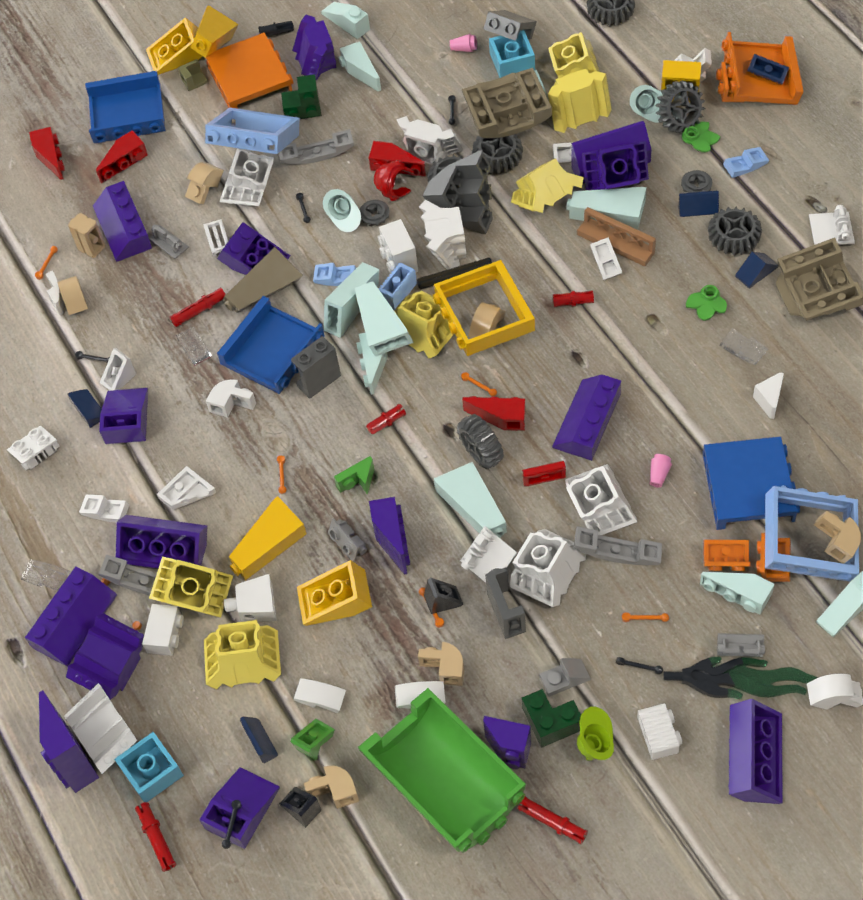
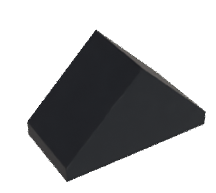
[424,578,464,614]
[279,787,321,828]

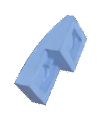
[723,147,769,178]
[313,263,356,286]

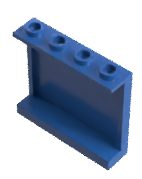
[85,71,166,144]
[217,296,325,394]
[702,437,800,530]

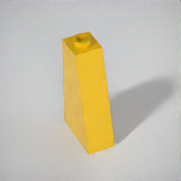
[190,5,238,58]
[229,496,307,581]

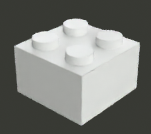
[377,219,418,273]

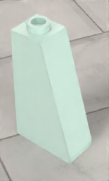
[566,187,647,230]
[324,262,379,338]
[354,282,413,356]
[434,462,507,538]

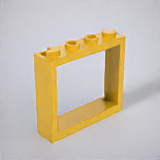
[432,260,535,356]

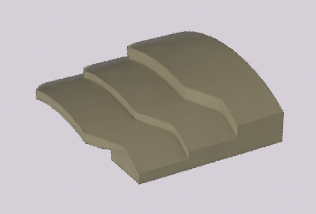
[462,68,552,138]
[776,237,863,321]

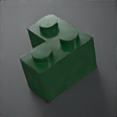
[281,74,322,119]
[521,689,581,748]

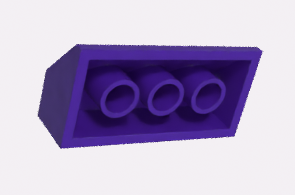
[571,120,652,184]
[93,181,152,262]
[552,374,622,461]
[116,515,208,569]
[25,566,117,667]
[728,699,783,804]

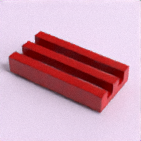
[522,461,566,487]

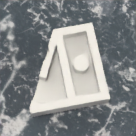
[157,466,216,510]

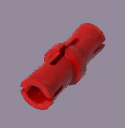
[553,290,594,307]

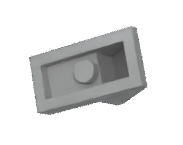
[539,658,591,697]

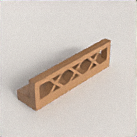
[577,207,656,266]

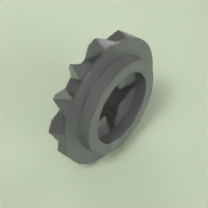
[681,170,713,193]
[360,200,390,226]

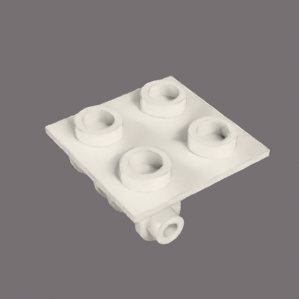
[809,205,855,245]
[7,426,60,471]
[460,526,517,582]

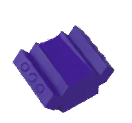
[292,14,337,81]
[582,141,649,190]
[66,613,144,700]

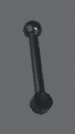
[448,95,456,125]
[296,193,311,223]
[75,351,110,363]
[616,657,663,674]
[222,800,242,849]

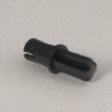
[258,21,294,36]

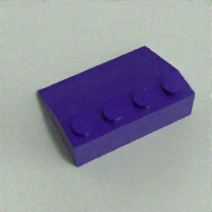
[39,690,99,793]

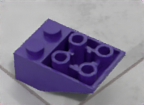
[217,222,291,275]
[99,388,148,444]
[369,497,410,575]
[199,767,280,849]

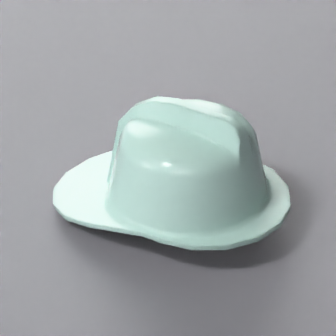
[630,85,672,123]
[323,189,361,232]

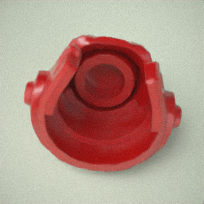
[374,160,414,201]

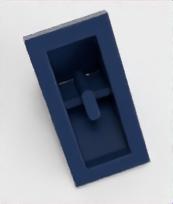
[735,252,779,289]

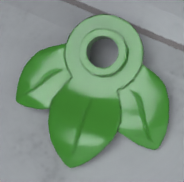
[682,122,720,152]
[686,285,727,321]

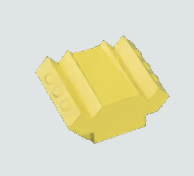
[548,32,600,78]
[548,69,612,133]
[511,158,584,213]
[394,291,461,359]
[149,557,233,618]
[204,620,281,690]

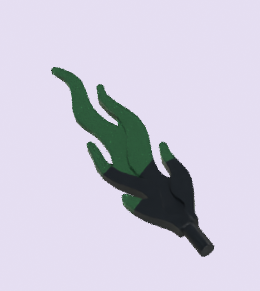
[663,657,819,699]

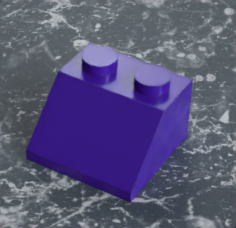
[483,716,531,769]

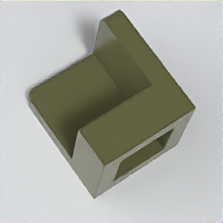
[178,59,208,91]

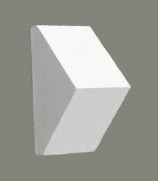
[100,348,136,391]
[753,373,784,419]

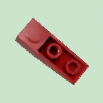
[29,127,65,180]
[96,130,148,183]
[369,141,426,176]
[462,396,526,431]

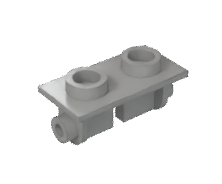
[149,225,189,259]
[328,518,367,562]
[717,633,765,657]

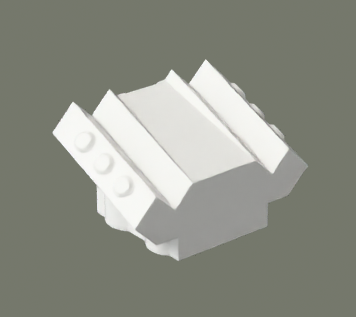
[397,116,463,166]
[220,148,274,206]
[419,200,466,269]
[565,464,637,535]
[510,529,586,607]
[64,683,137,774]

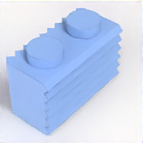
[378,263,417,310]

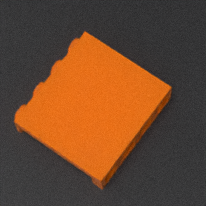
[721,32,804,105]
[205,33,294,109]

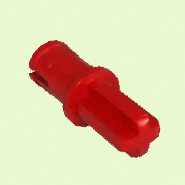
[366,404,406,435]

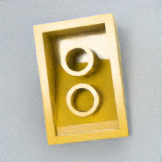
[146,17,203,75]
[297,560,372,626]

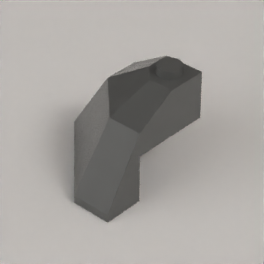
[423,151,493,234]

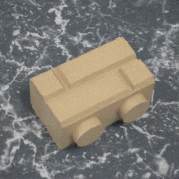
[68,213,105,258]

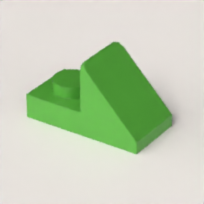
[334,456,375,494]
[290,719,335,761]

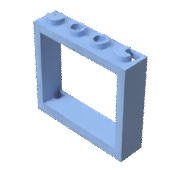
[205,108,300,154]
[765,485,859,582]

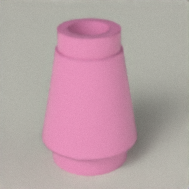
[450,34,477,52]
[650,454,672,487]

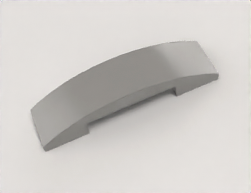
[279,129,354,164]
[574,526,662,565]
[99,554,157,596]

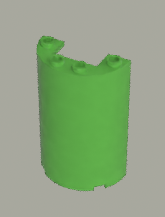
[358,688,526,853]

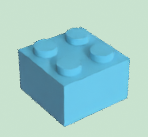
[489,30,535,78]
[114,732,184,802]

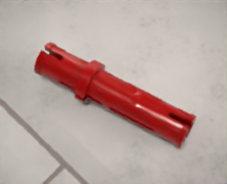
[169,287,226,327]
[518,796,588,845]
[135,802,177,872]

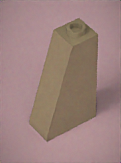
[223,247,303,313]

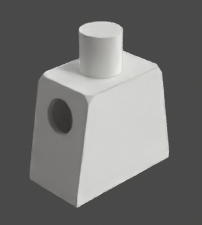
[224,574,277,622]

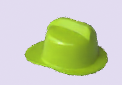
[577,706,614,761]

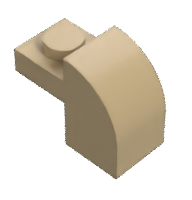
[185,162,224,204]
[57,276,88,315]
[468,302,506,338]
[814,511,861,564]
[418,642,464,686]
[304,766,359,809]

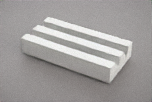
[203,219,228,257]

